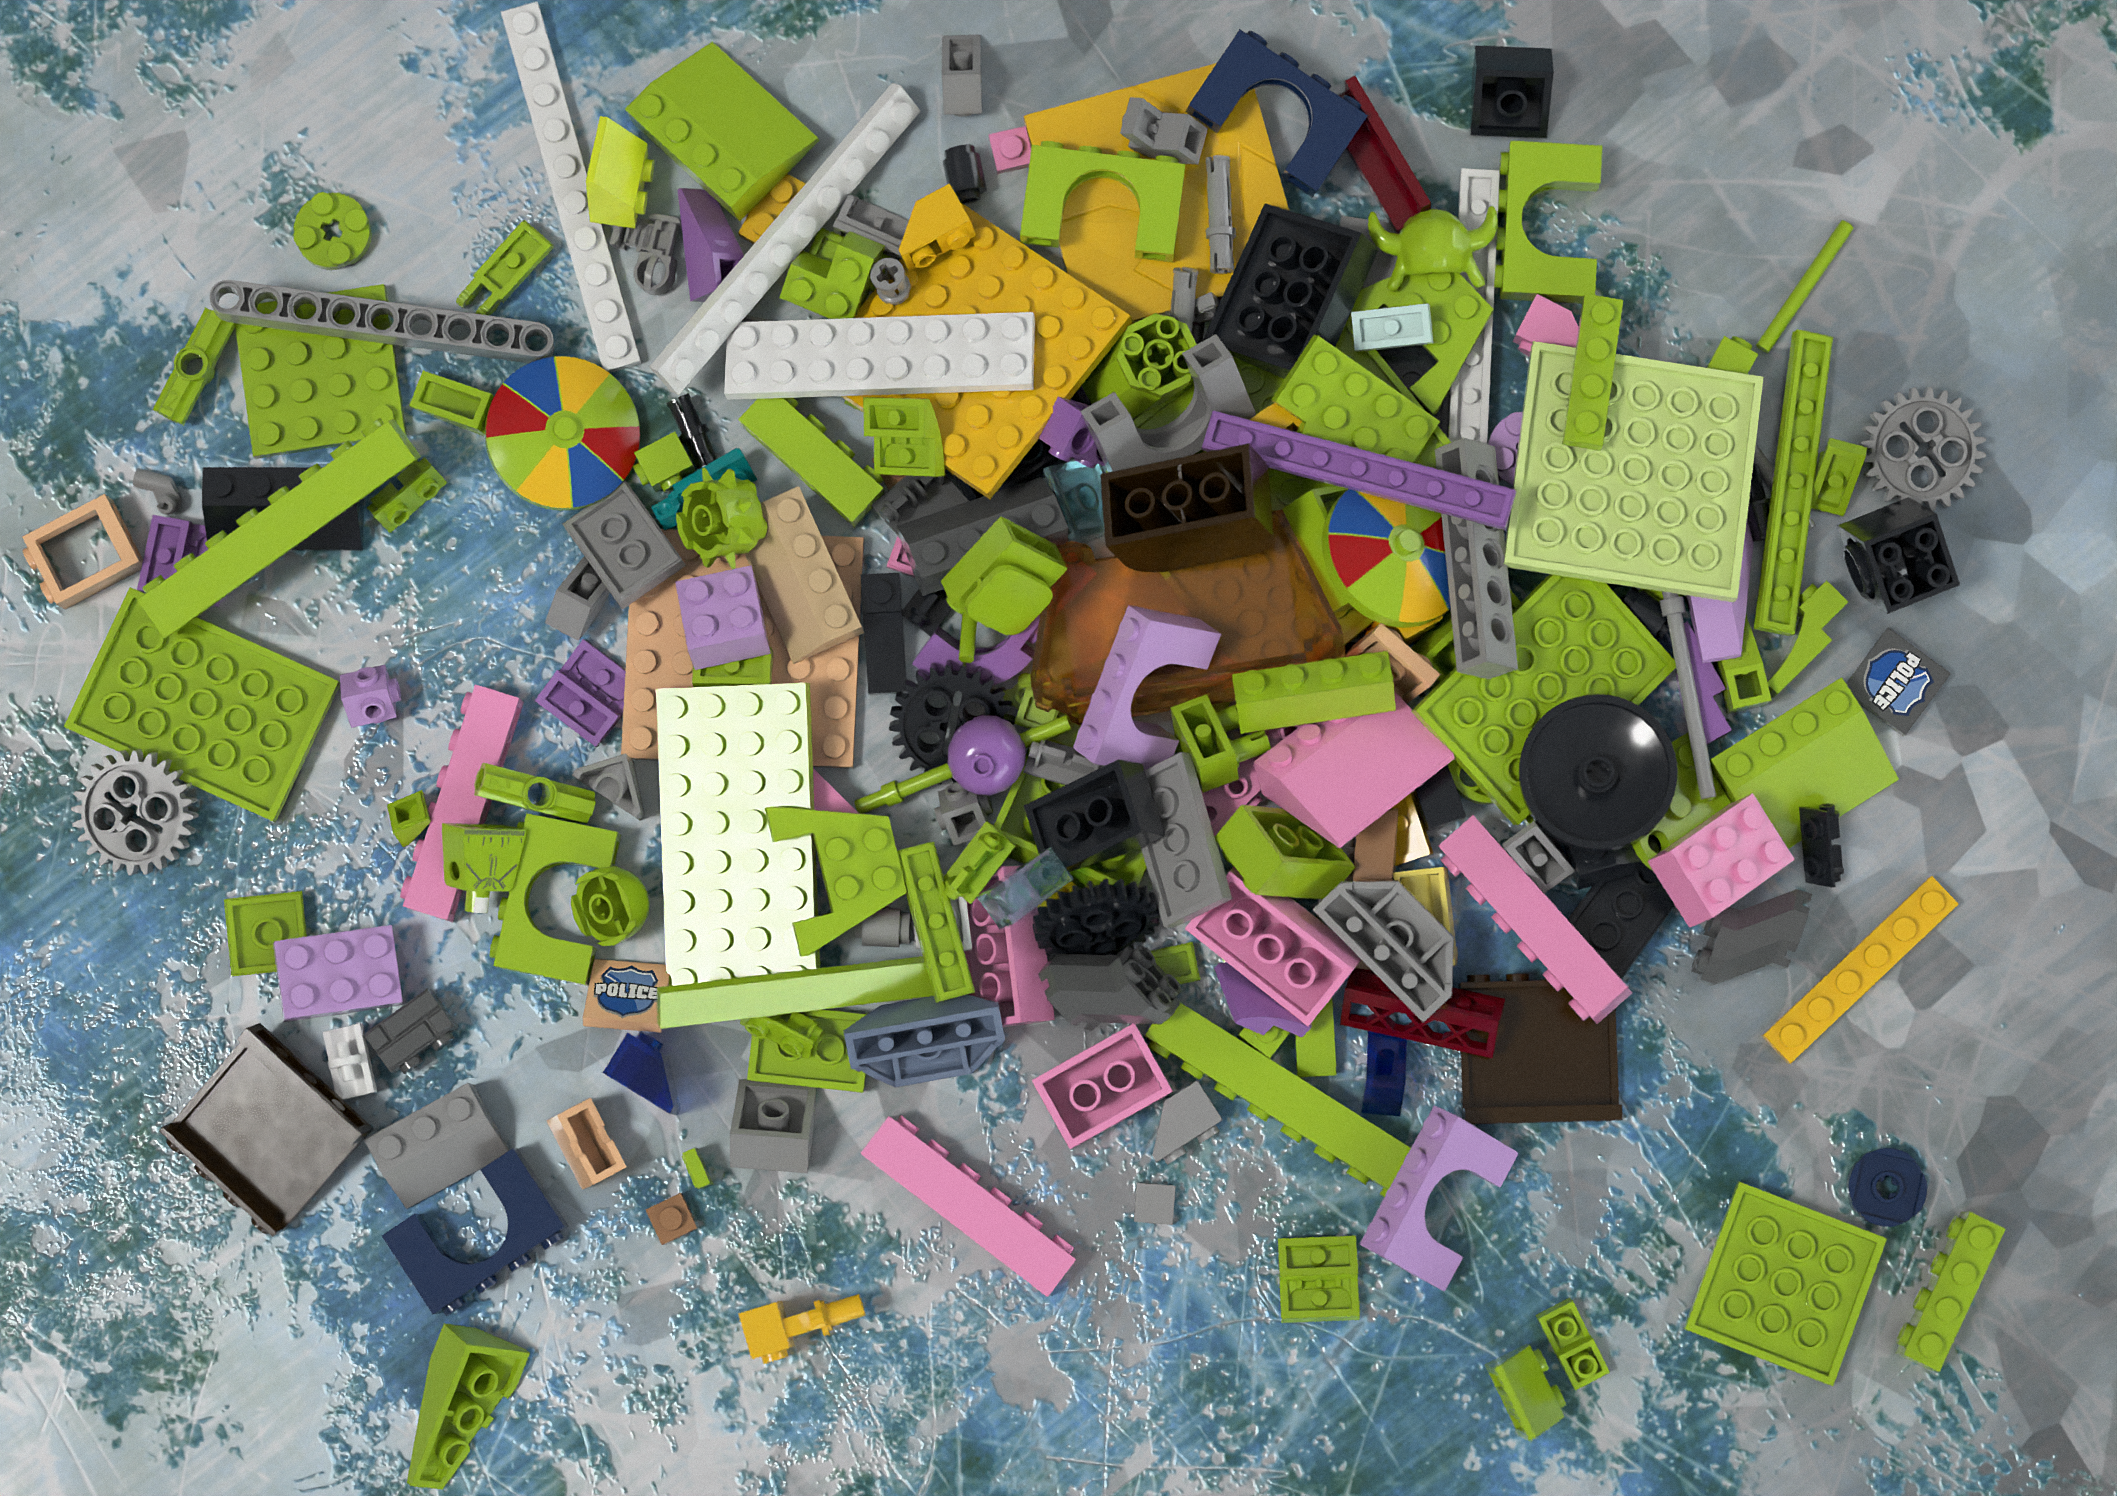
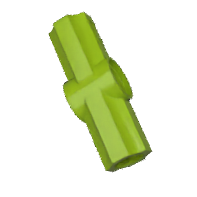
[152,308,236,426]
[474,763,596,824]

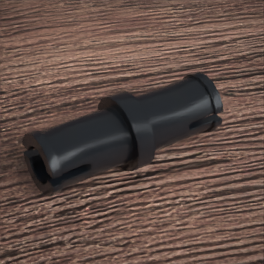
[667,394,718,470]

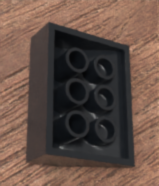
[1202,203,1379,379]

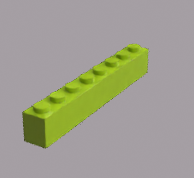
[137,418,421,638]
[1145,1002,1411,1198]

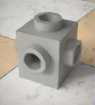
[934,782,993,846]

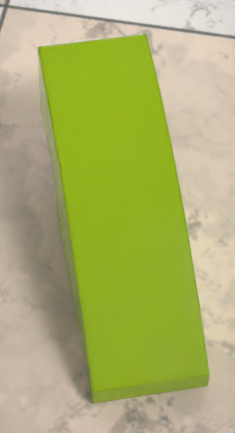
[409,371,494,437]

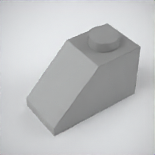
[942,34,982,117]
[545,556,610,641]
[1502,821,1575,893]

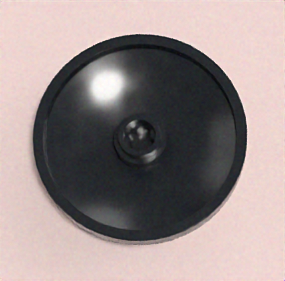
[1519,694,1678,852]

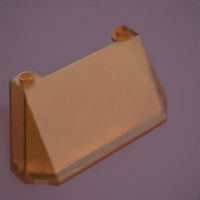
[1030,509,1346,725]

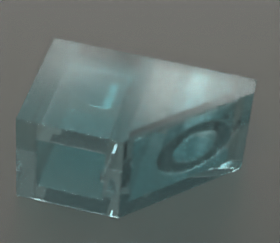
[977,847,1073,929]

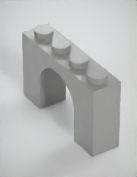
[1080,334,1256,472]

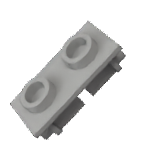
[1024,740,1104,785]

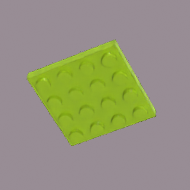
[235,284,407,459]
[1683,1182,1887,1386]

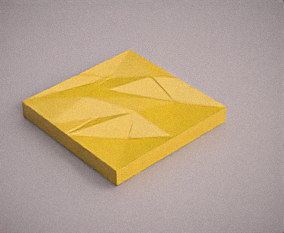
[1024,63,1289,325]

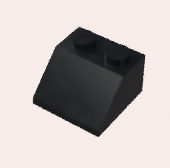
[1470,45,1554,138]

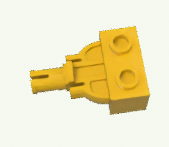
[738,1294,866,1364]

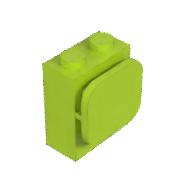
[941,516,1068,635]

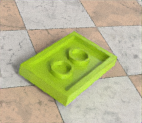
[747,1009,867,1093]

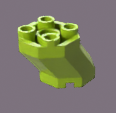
[1082,313,1197,421]

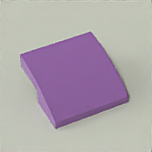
[137,515,220,607]
[535,639,626,747]
[1214,962,1312,1037]

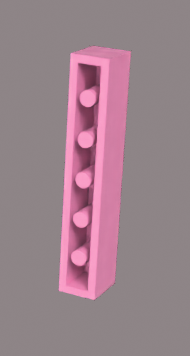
[400,684,524,923]
[1438,815,1632,1024]
[860,1115,1076,1297]

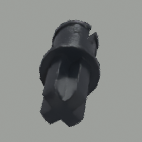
[1747,464,1771,542]

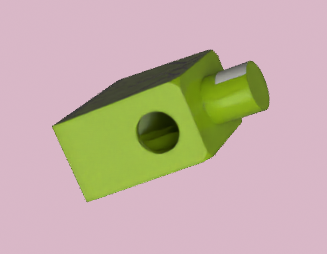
[442,823,526,913]

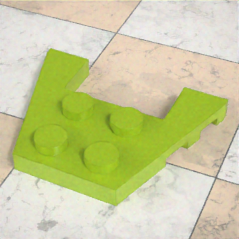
[1347,272,1493,416]
[764,806,907,957]

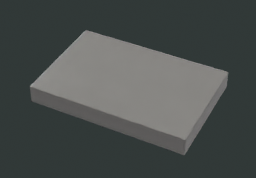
[562,480,686,610]

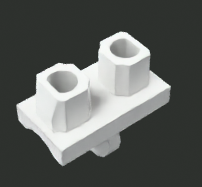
[323,1023,377,1100]

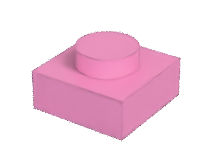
[988,126,1031,174]

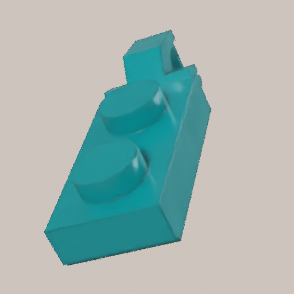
[651,448,758,530]

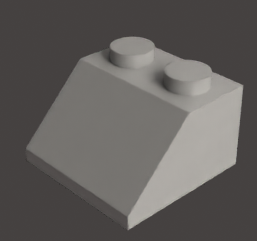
[730,1079,817,1173]

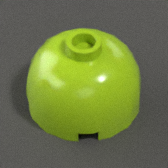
[571,866,650,946]

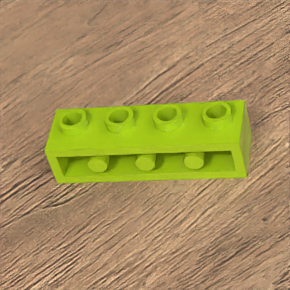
[738,398,885,528]
[1232,651,1396,734]
[1896,1212,2006,1372]

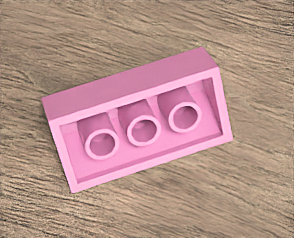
[964,865,1055,1027]
[1185,866,1361,1026]

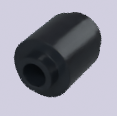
[942,144,987,204]
[1622,587,1669,640]

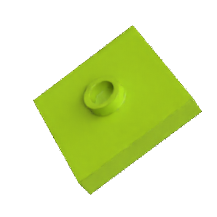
[224,891,307,977]

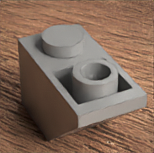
[1152,1080,1223,1165]

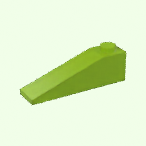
[407,1323,530,1489]

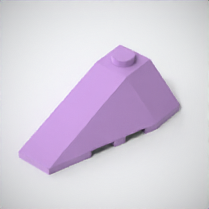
[1686,520,1754,664]

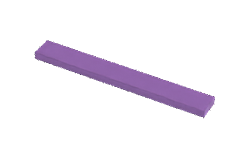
[1202,411,1516,530]

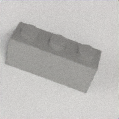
[364,1083,509,1209]

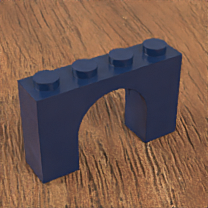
[1186,29,1368,198]
[382,1148,569,1316]

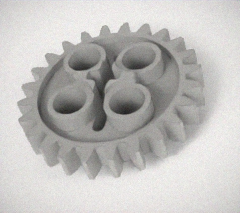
[1858,387,1986,511]
[71,749,199,876]

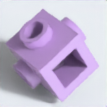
[340,665,401,728]

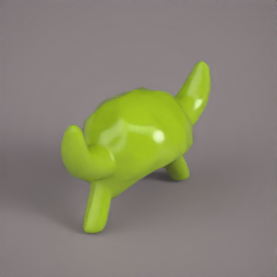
[1368,206,1498,292]

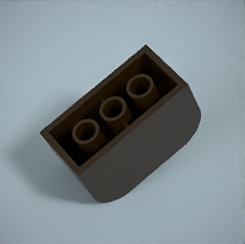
[1100,443,1274,572]

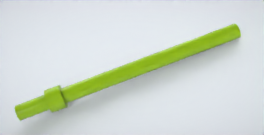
[854,715,1073,814]

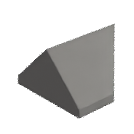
[572,754,645,821]

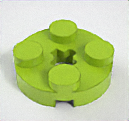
[293,192,372,271]

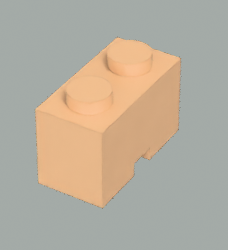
[546,1097,627,1190]

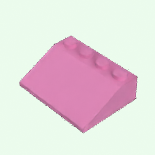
[1254,691,1455,848]

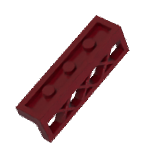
[1338,76,1431,234]
[1340,968,1506,1058]

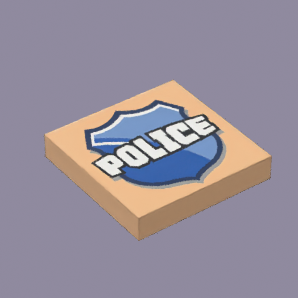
[583,959,670,1033]

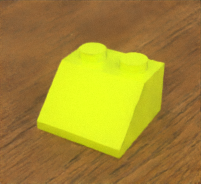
[586,116,654,228]

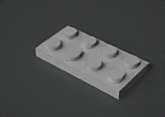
[1141,752,1232,928]

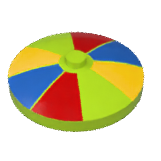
[485,356,640,511]
[1322,489,1451,628]

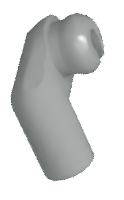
[133,468,181,515]

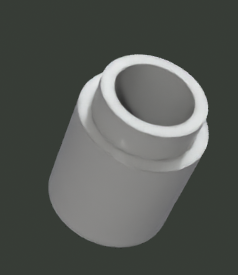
[855,908,911,947]

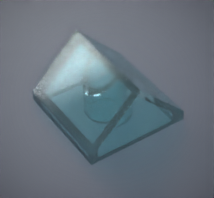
[1043,461,1105,549]

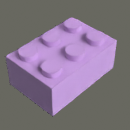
[273,925,403,1022]

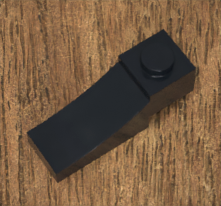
[861,572,907,695]

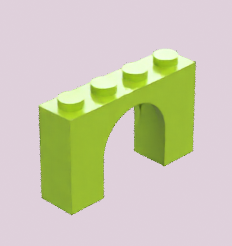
[1494,140,1602,304]
[1020,141,1185,263]
[489,813,622,986]

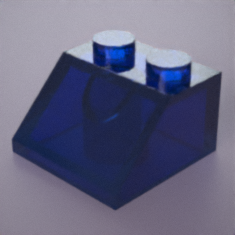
[603,1031,681,1116]

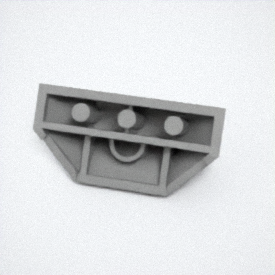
[1313,880,1454,1023]

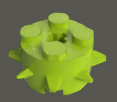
[676,467,768,570]

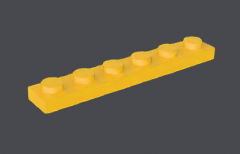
[1761,876,1959,1064]

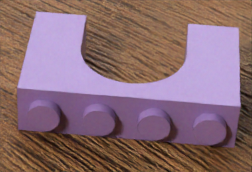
[1073,605,1221,770]
[1359,1105,1519,1292]

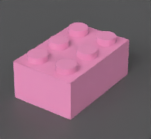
[1647,793,1795,928]
[1032,1024,1173,1150]

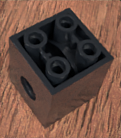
[1837,497,1960,614]

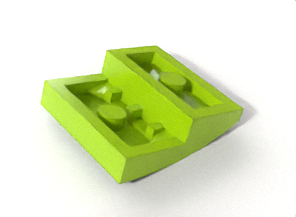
[863,397,945,477]
[1278,1236,1360,1323]

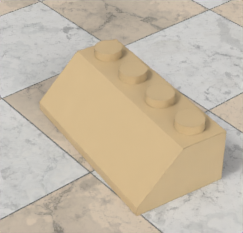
[745,486,864,664]

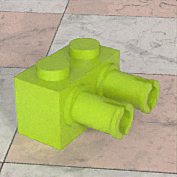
[1171,694,1271,793]

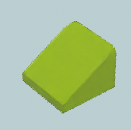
[387,790,431,847]

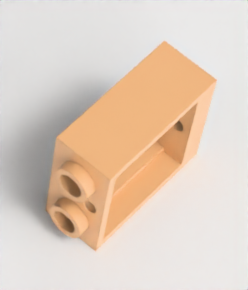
[22,494,143,609]

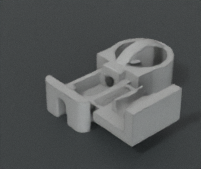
[610,213,682,295]

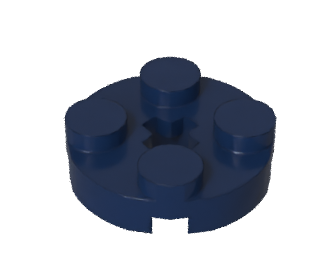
[1846,1148,1927,1227]

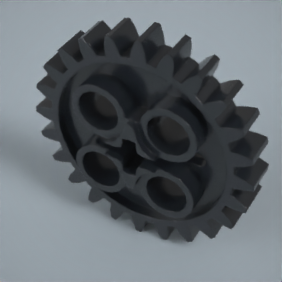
[889,660,1016,785]
[1032,879,1160,955]

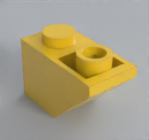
[899,183,977,272]

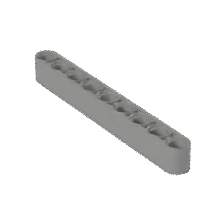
[209,280,554,363]

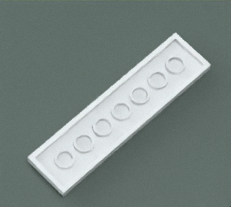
[724,312,1035,400]

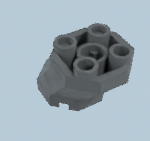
[1691,889,1812,986]
[1038,945,1182,1031]

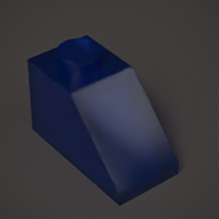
[1361,1031,1407,1117]

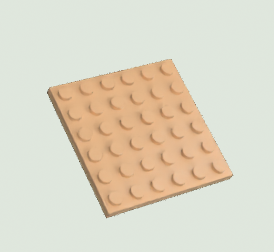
[621,529,864,769]

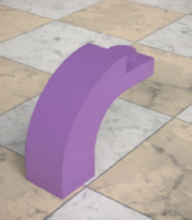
[912,610,1046,685]

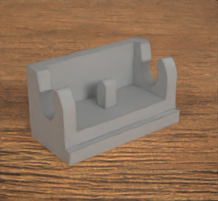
[833,194,909,261]

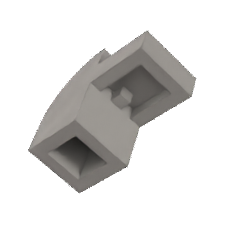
[1120,97,1208,165]

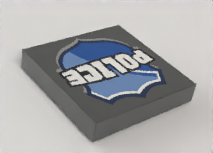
[1846,628,1951,736]

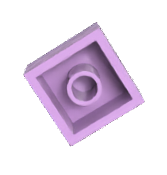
[675,565,771,670]

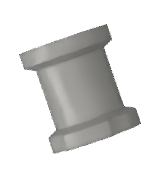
[870,258,911,305]

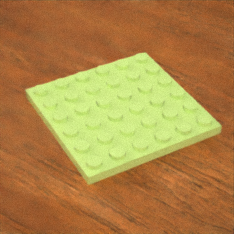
[1504,341,1764,603]

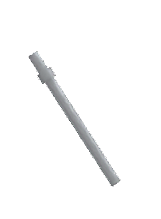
[1660,591,1716,799]

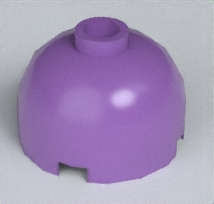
[948,715,1026,796]

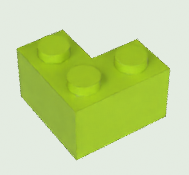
[779,231,885,319]

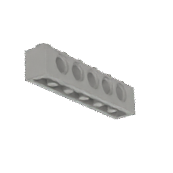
[1435,438,1518,679]

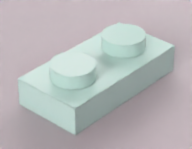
[1351,303,1433,352]

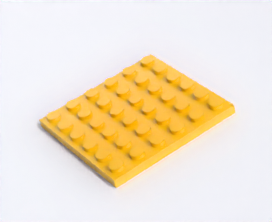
[841,203,1132,499]

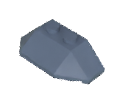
[844,995,1005,1087]

